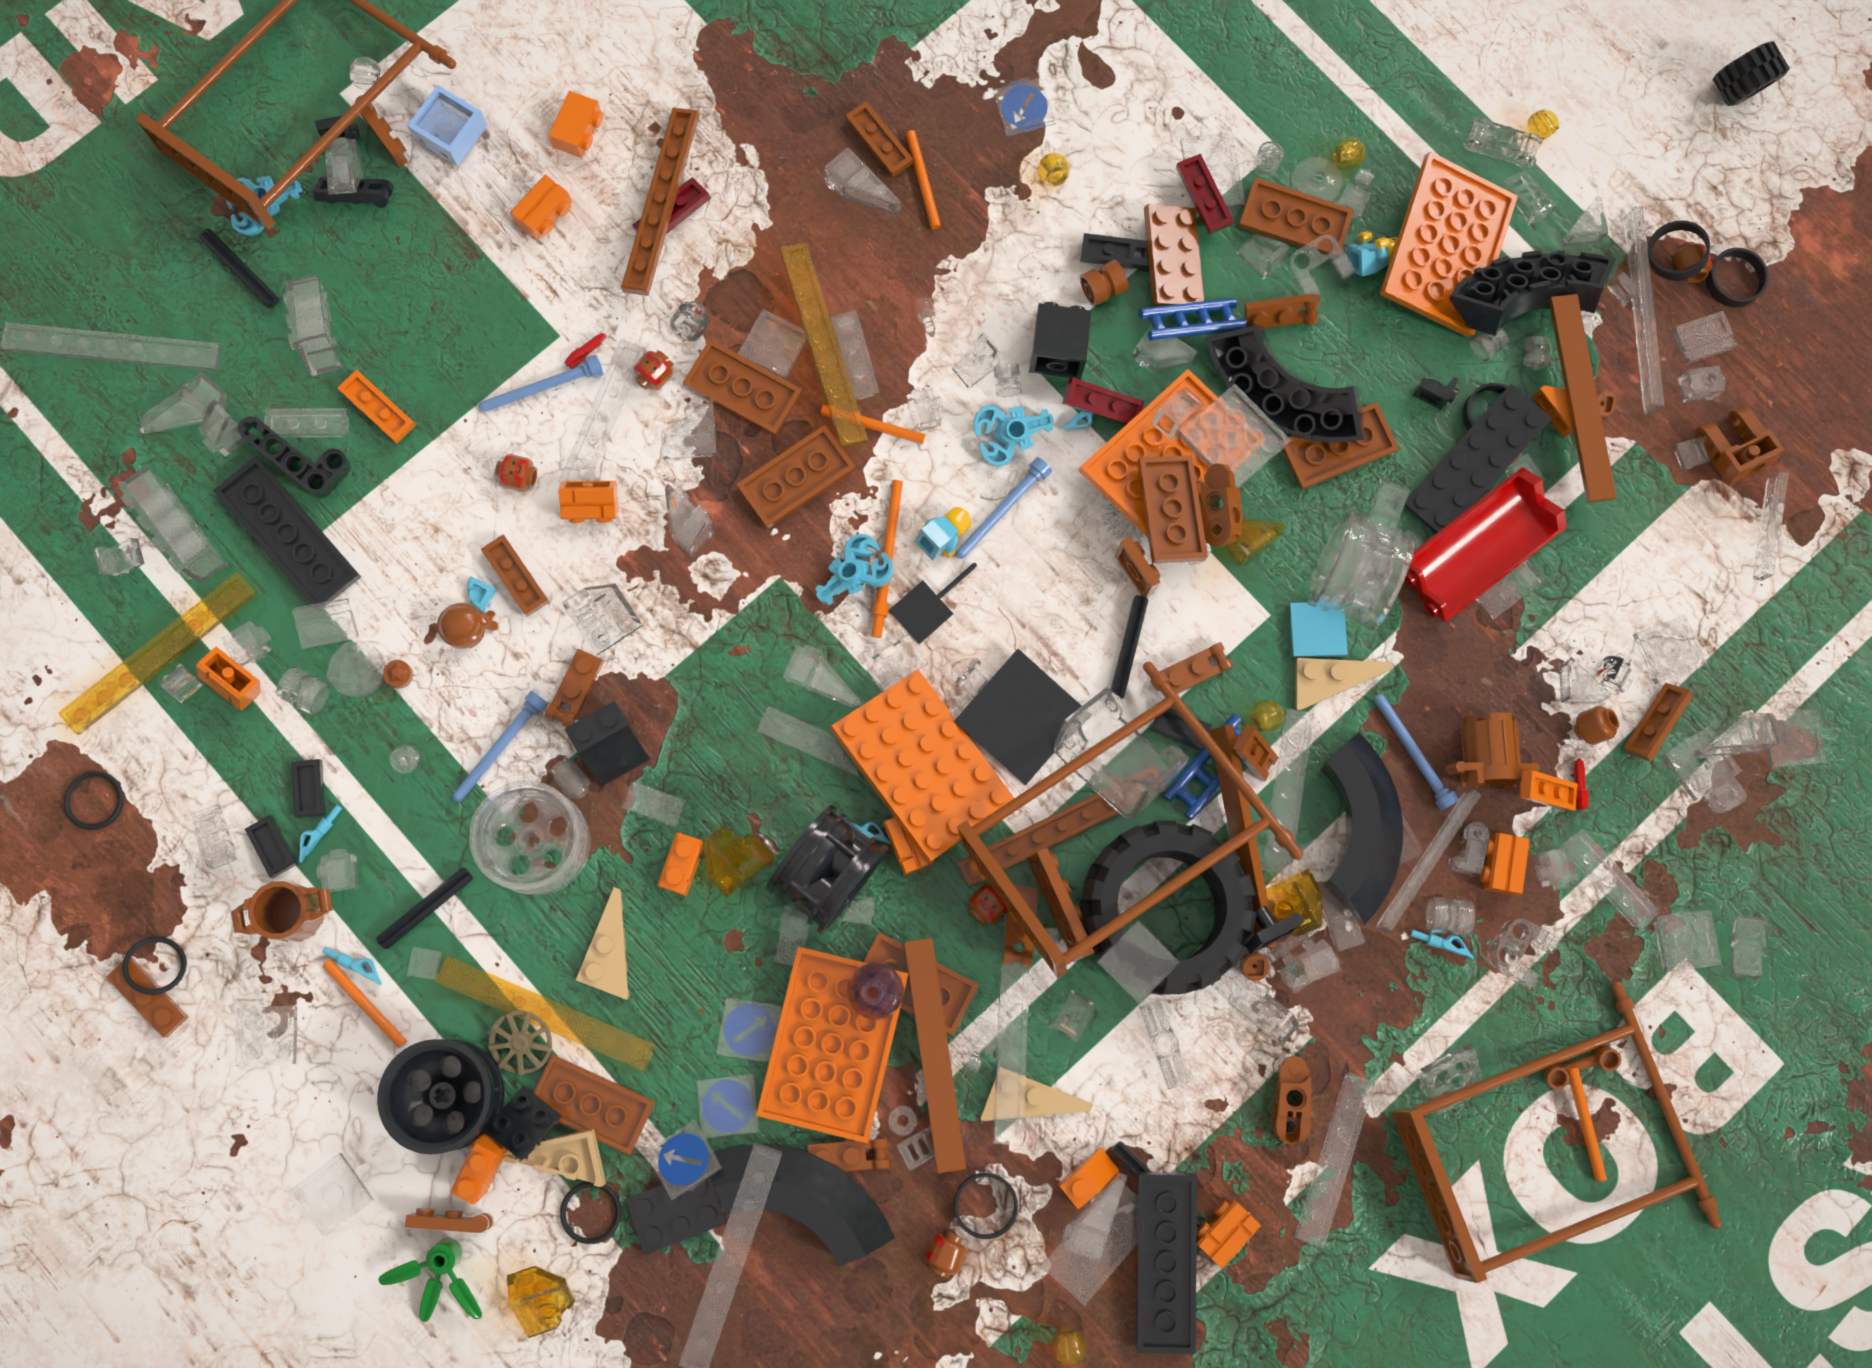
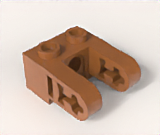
[1695,405,1785,487]

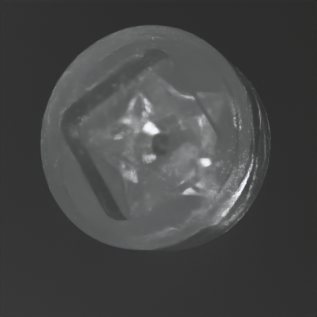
[390,745,420,774]

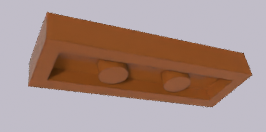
[845,101,913,178]
[481,534,550,617]
[1624,682,1693,762]
[106,957,189,1038]

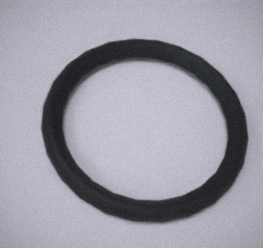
[64,771,124,830]
[122,936,187,995]
[560,1182,621,1244]

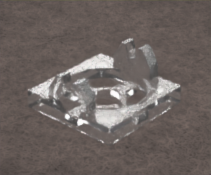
[1416,1043,1484,1115]

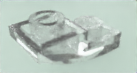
[1730,915,1766,979]

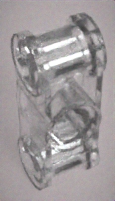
[1463,117,1543,168]

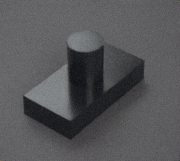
[1245,906,1304,954]

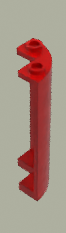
[1401,467,1567,623]

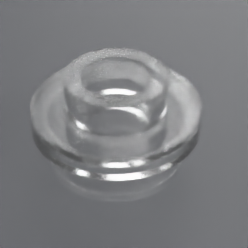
[889,1106,917,1135]

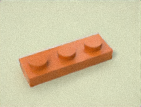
[338,369,416,444]
[1519,770,1578,811]

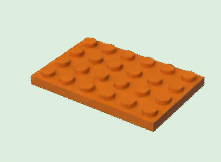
[1380,152,1518,338]
[1078,369,1265,538]
[830,669,1014,864]
[756,946,909,1144]

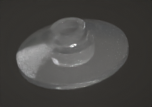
[1291,157,1343,202]

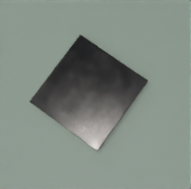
[954,649,1089,785]

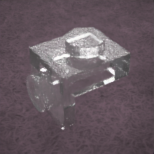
[94,538,145,576]

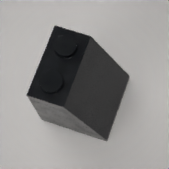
[1029,302,1091,380]
[565,701,650,787]

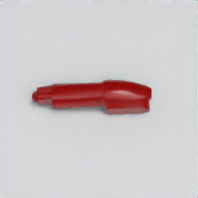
[564,333,607,369]
[1574,758,1588,811]

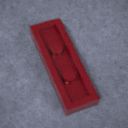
[1176,153,1234,235]
[632,177,711,234]
[1062,377,1144,425]

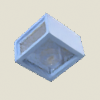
[407,85,487,167]

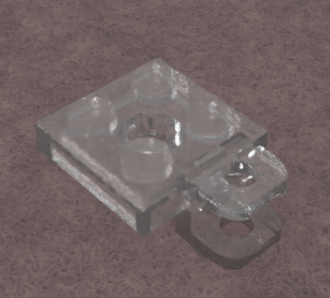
[1661,726,1746,814]

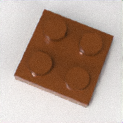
[1115,537,1161,598]

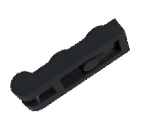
[313,177,394,208]
[1080,233,1150,272]

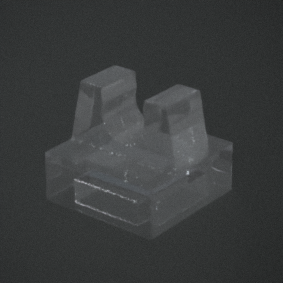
[160,664,203,703]

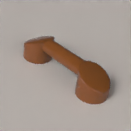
[1544,1046,1621,1090]

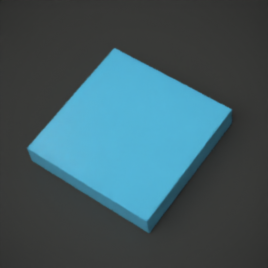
[1288,602,1348,658]

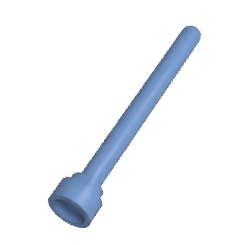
[478,355,604,412]
[956,457,1052,559]
[452,690,549,802]
[1374,694,1459,812]

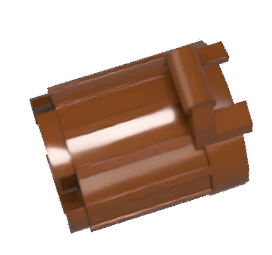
[1445,712,1540,789]
[231,881,333,942]

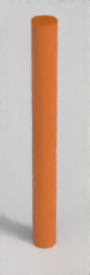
[905,130,941,230]
[821,404,926,444]
[322,959,407,1049]
[1566,1066,1607,1182]

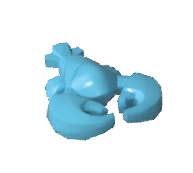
[226,176,302,236]
[973,404,1054,467]
[815,534,894,605]

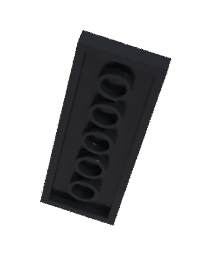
[1402,384,1552,534]
[213,456,362,612]
[1136,1172,1197,1354]

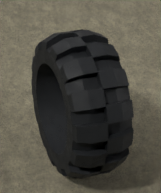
[1080,820,1257,995]

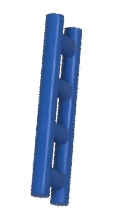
[1138,298,1247,341]
[1163,714,1243,821]

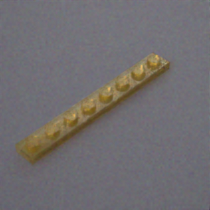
[780,242,868,449]
[58,571,258,735]
[435,956,656,1071]

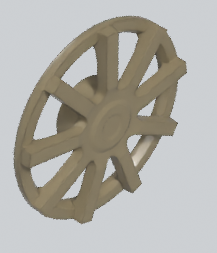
[488,1011,552,1075]

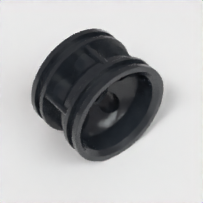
[765,804,889,935]
[377,1039,505,1154]

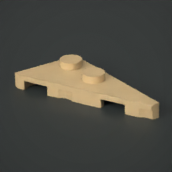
[1295,658,1392,712]
[576,887,630,1000]
[980,1067,1093,1121]
[503,1129,606,1187]

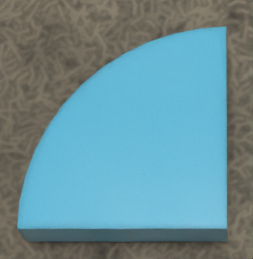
[467,576,497,612]

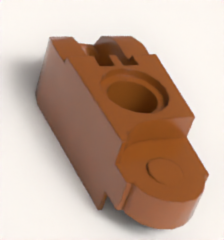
[1200,463,1243,547]
[1271,1056,1311,1145]

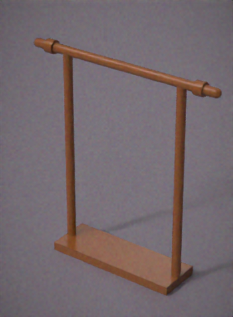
[135,0,457,231]
[957,662,1303,979]
[1391,981,1721,1283]

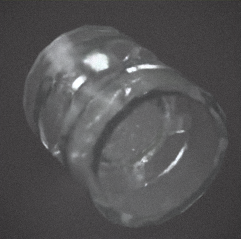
[276,666,331,716]
[1426,897,1475,936]

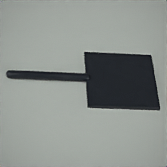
[889,563,977,644]

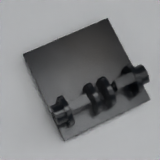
[483,1086,562,1163]

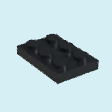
[626,1167,728,1255]

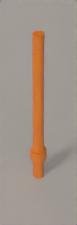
[871,480,903,638]

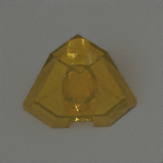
[1225,518,1287,566]
[703,827,775,898]
[1266,868,1322,937]
[507,1266,575,1339]

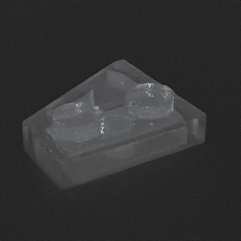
[661,403,717,460]

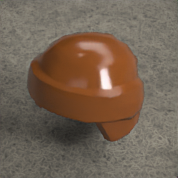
[437,603,498,649]

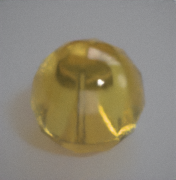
[1526,109,1560,143]
[1333,137,1365,170]
[1038,152,1070,187]
[1250,699,1285,734]
[1051,1328,1088,1365]

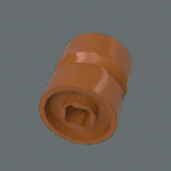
[1080,259,1128,306]

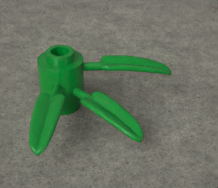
[378,1238,482,1322]

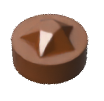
[1596,390,1616,417]
[383,660,413,688]
[1240,952,1269,981]

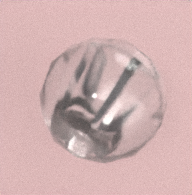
[350,56,382,91]

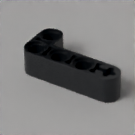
[238,416,351,498]

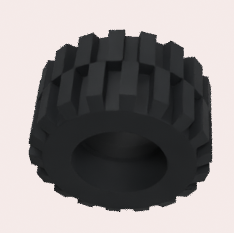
[1712,41,1790,106]

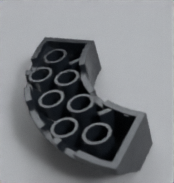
[1449,250,1616,336]
[1205,325,1364,443]
[1321,732,1403,925]
[709,1143,895,1267]

